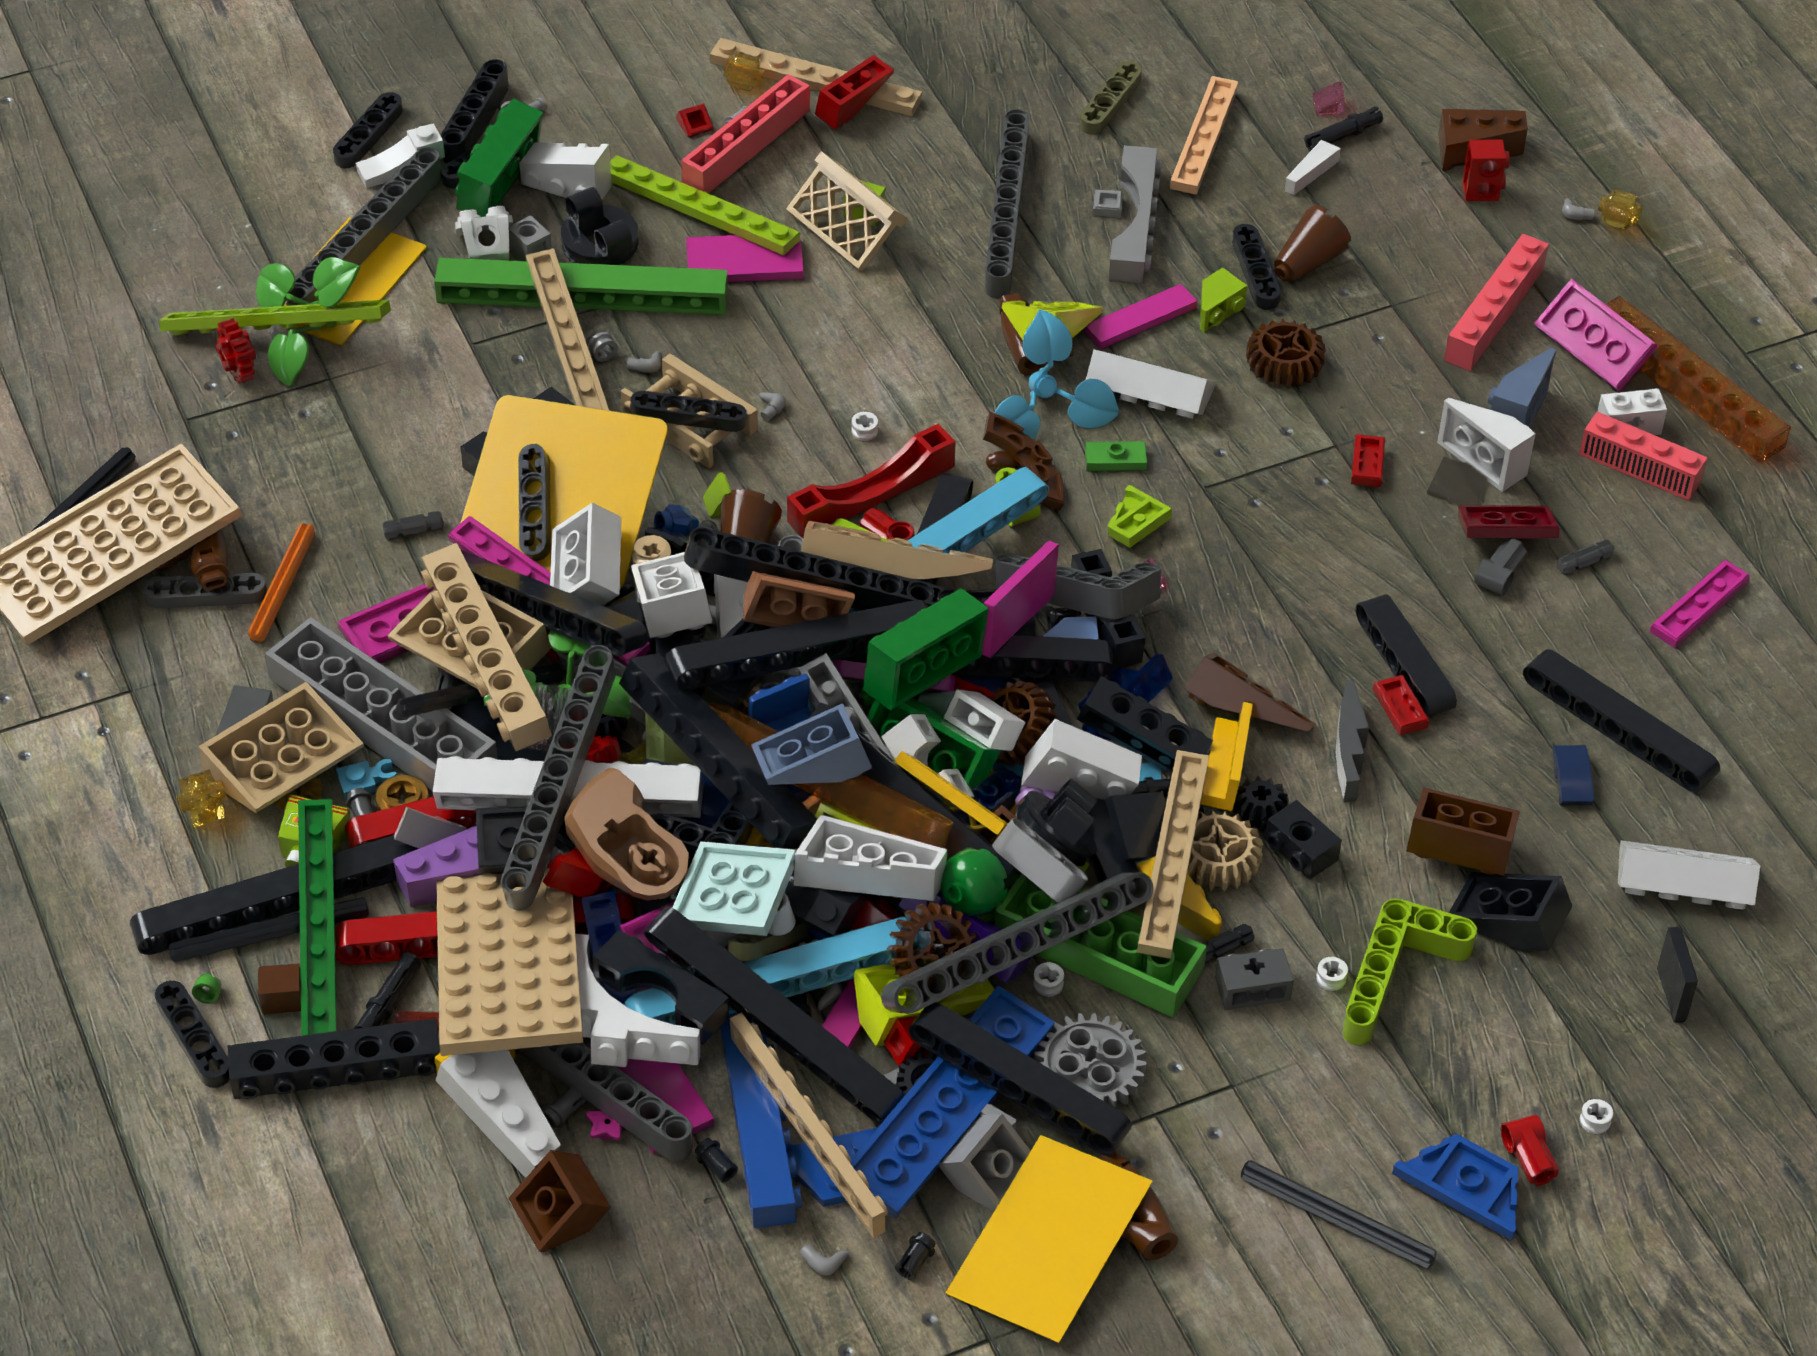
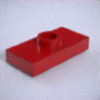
[1351,434,1385,487]
[1373,675,1429,736]

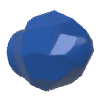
[654,504,699,536]

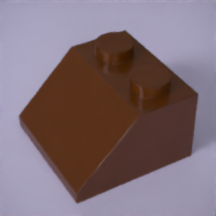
[508,1150,611,1252]

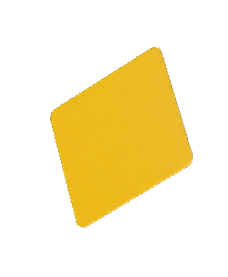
[460,395,668,589]

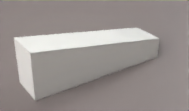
[1285,140,1341,195]

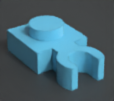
[336,759,396,801]

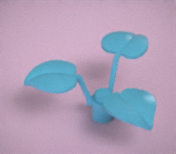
[995,310,1119,440]

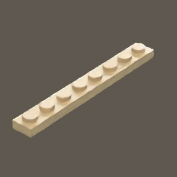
[710,38,922,116]
[526,248,609,411]
[1137,750,1209,959]
[730,1012,888,1238]

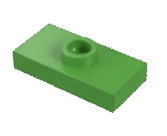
[1085,441,1147,471]

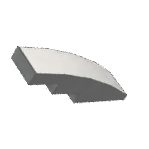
[1336,679,1369,802]

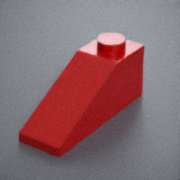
[815,55,894,129]

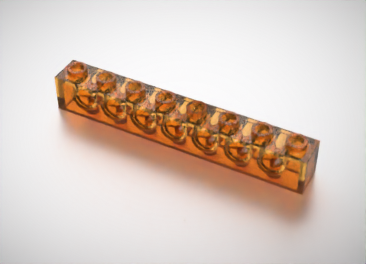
[1605,296,1791,463]

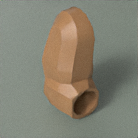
[564,768,689,901]

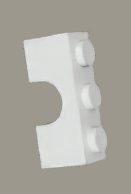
[881,714,974,807]

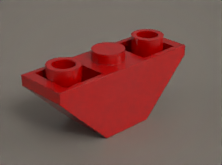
[542,847,611,900]

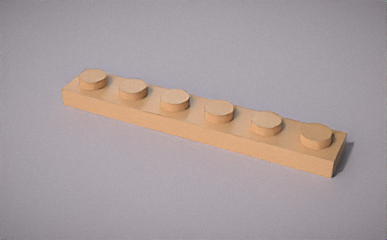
[1170,76,1238,195]

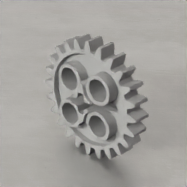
[1034,1013,1147,1108]

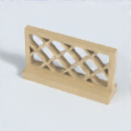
[786,151,908,271]

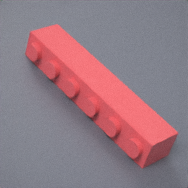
[681,74,810,194]
[1444,234,1549,371]

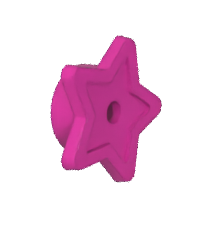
[586,1111,622,1141]

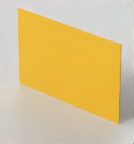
[945,1135,1153,1343]

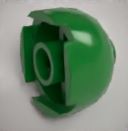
[940,847,1008,917]

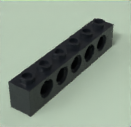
[227,1018,440,1099]

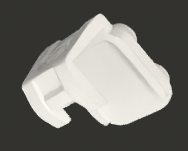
[455,206,513,261]

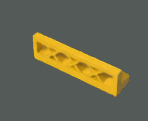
[1200,702,1253,811]
[894,751,1008,842]

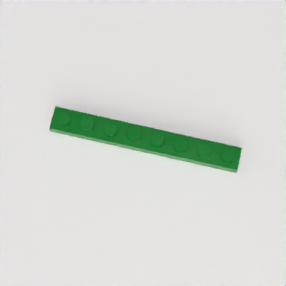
[298,799,337,1036]

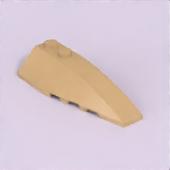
[801,521,993,579]

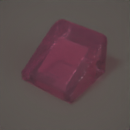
[1312,81,1345,114]

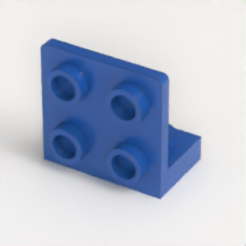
[747,674,812,743]

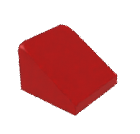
[676,103,714,137]

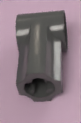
[1474,538,1527,596]

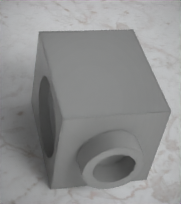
[509,215,552,261]

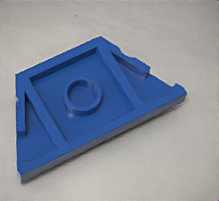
[786,1128,877,1207]
[1392,1133,1518,1241]

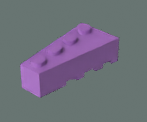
[393,825,503,907]

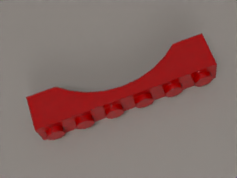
[787,423,956,538]

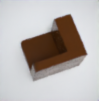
[258,963,301,1014]

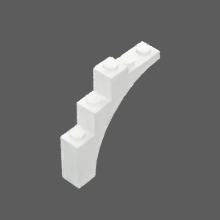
[575,934,700,1067]

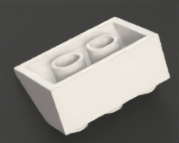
[550,502,622,606]

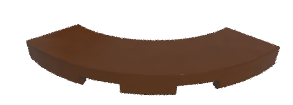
[983,412,1065,510]

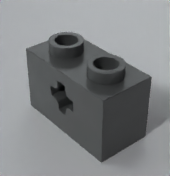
[1215,948,1294,1010]

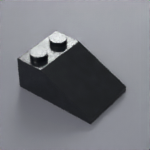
[1449,872,1572,951]

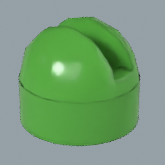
[192,973,222,1004]

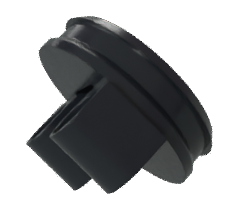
[561,187,639,265]
[1016,778,1097,867]

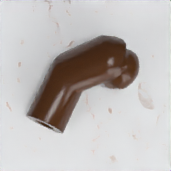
[986,451,1019,471]

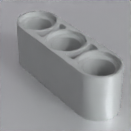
[992,818,1088,903]

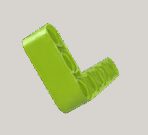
[1342,898,1477,1046]

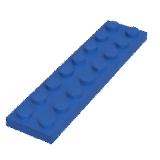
[851,985,1055,1219]

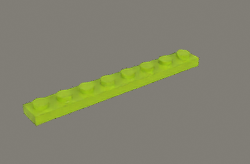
[610,155,800,255]
[159,299,391,335]

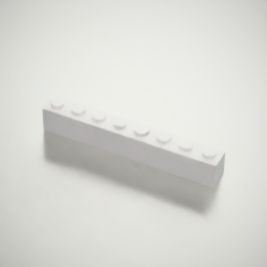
[433,756,704,818]

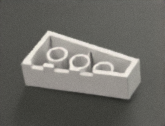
[794,815,947,901]
[435,1050,561,1178]

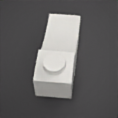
[356,123,445,188]

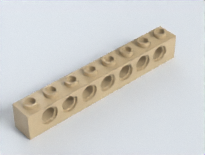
[421,543,552,751]

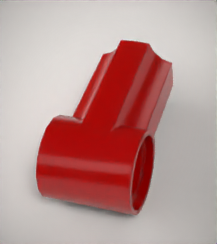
[860,507,915,540]
[1500,1115,1559,1186]

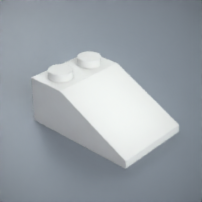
[1437,398,1536,492]
[631,552,712,638]

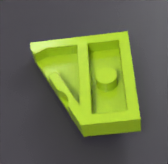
[1107,485,1173,548]

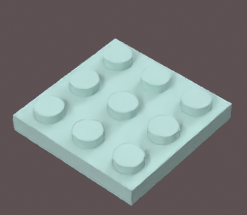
[672,842,796,936]

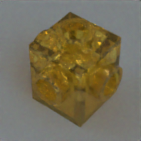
[176,769,227,828]

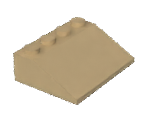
[387,589,551,689]
[198,682,364,813]

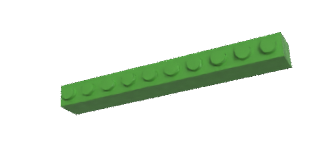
[434,258,728,315]

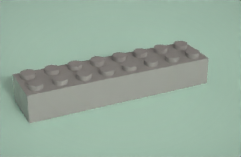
[265,617,498,791]

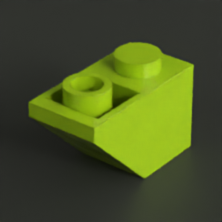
[1200,268,1247,333]

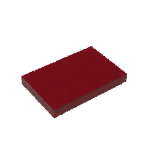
[1458,505,1560,538]

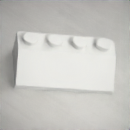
[1086,349,1216,419]
[1618,840,1760,909]

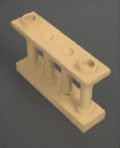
[621,354,758,469]

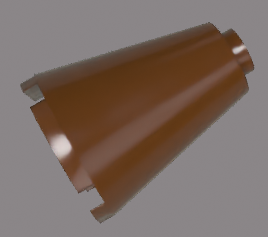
[1274,205,1351,282]
[721,489,782,543]

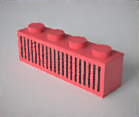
[1579,411,1708,501]

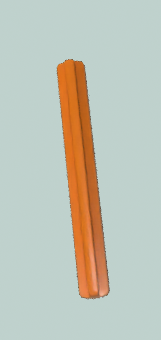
[248,523,315,643]

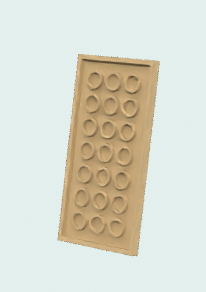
[0,443,243,645]
[436,869,583,1056]

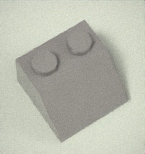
[939,1113,1031,1212]

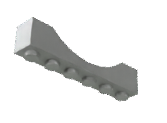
[1109,145,1162,283]

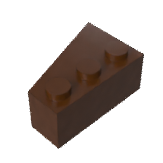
[1438,109,1528,171]

